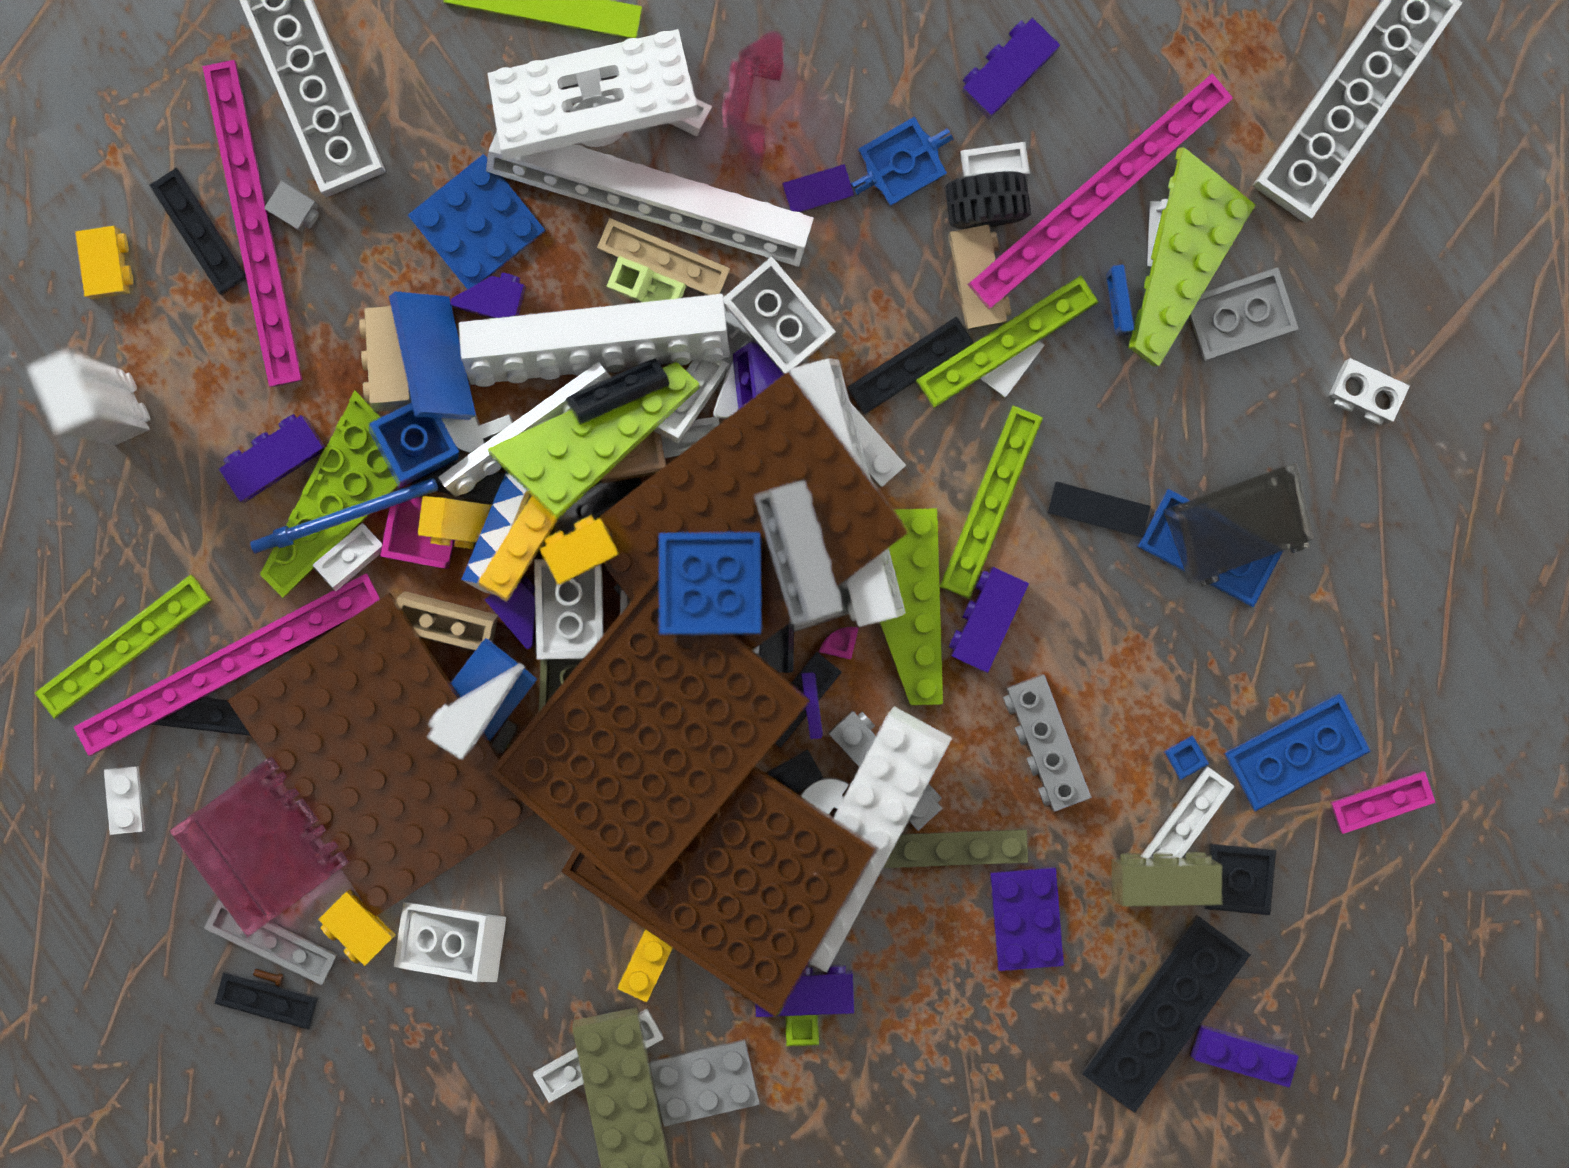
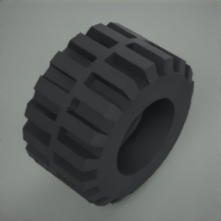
[945,171,1031,229]

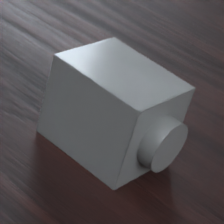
[264,181,319,232]

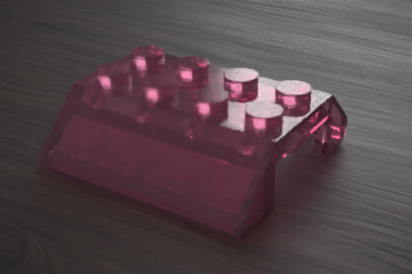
[721,31,783,177]
[169,756,349,937]

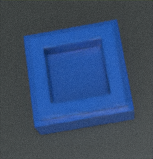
[1163,735,1209,780]

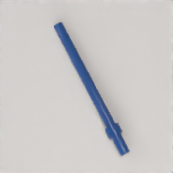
[250,478,438,554]

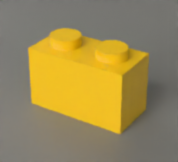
[75,226,133,299]
[418,496,492,549]
[540,516,620,585]
[318,889,396,966]
[617,929,673,1003]

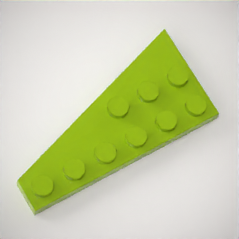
[1129,147,1256,367]
[880,508,943,705]

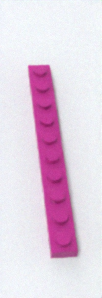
[202,60,303,387]
[967,73,1233,309]
[74,573,380,756]

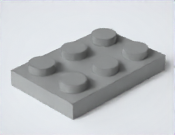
[1189,267,1299,361]
[649,1039,760,1127]

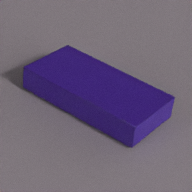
[782,164,854,213]
[802,672,823,739]

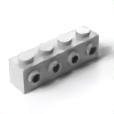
[754,481,843,625]
[1003,674,1091,812]
[829,710,943,831]

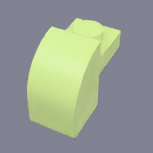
[607,256,686,303]

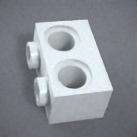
[1329,358,1410,426]

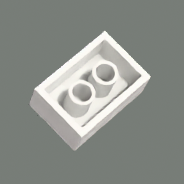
[723,256,836,374]

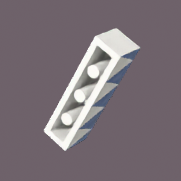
[461,471,532,595]

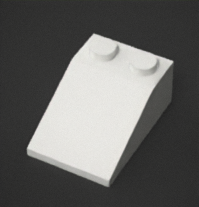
[534,558,603,659]
[428,663,525,759]
[394,902,506,982]

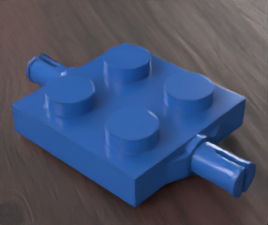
[851,116,954,207]

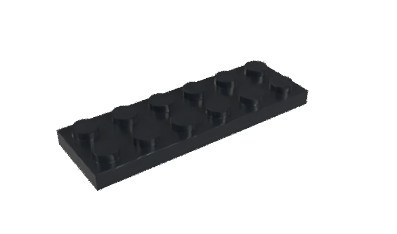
[1081,915,1251,1113]

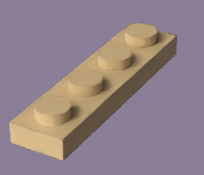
[597,218,730,295]

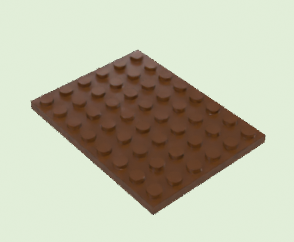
[596,371,910,650]
[489,570,811,903]
[228,593,535,917]
[561,766,879,1017]

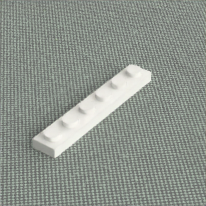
[438,362,611,497]

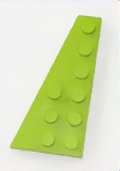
[487,362,700,519]
[260,390,398,598]

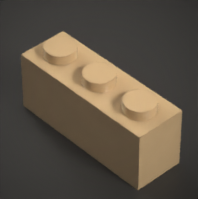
[949,224,1011,331]
[360,306,412,412]
[396,591,499,650]

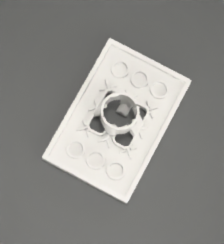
[488,29,699,160]

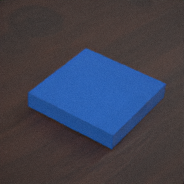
[1106,264,1134,337]

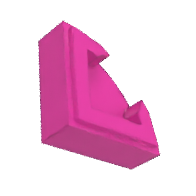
[819,627,859,659]

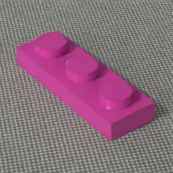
[1330,771,1436,834]

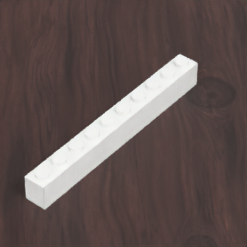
[486,131,814,267]

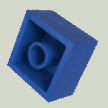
[369,402,459,488]

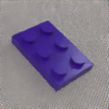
[990,867,1064,971]

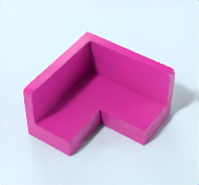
[380,497,454,569]

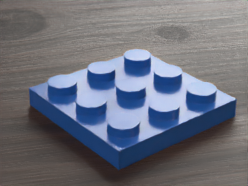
[408,154,546,289]
[659,532,761,635]

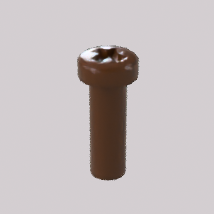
[253,968,284,987]

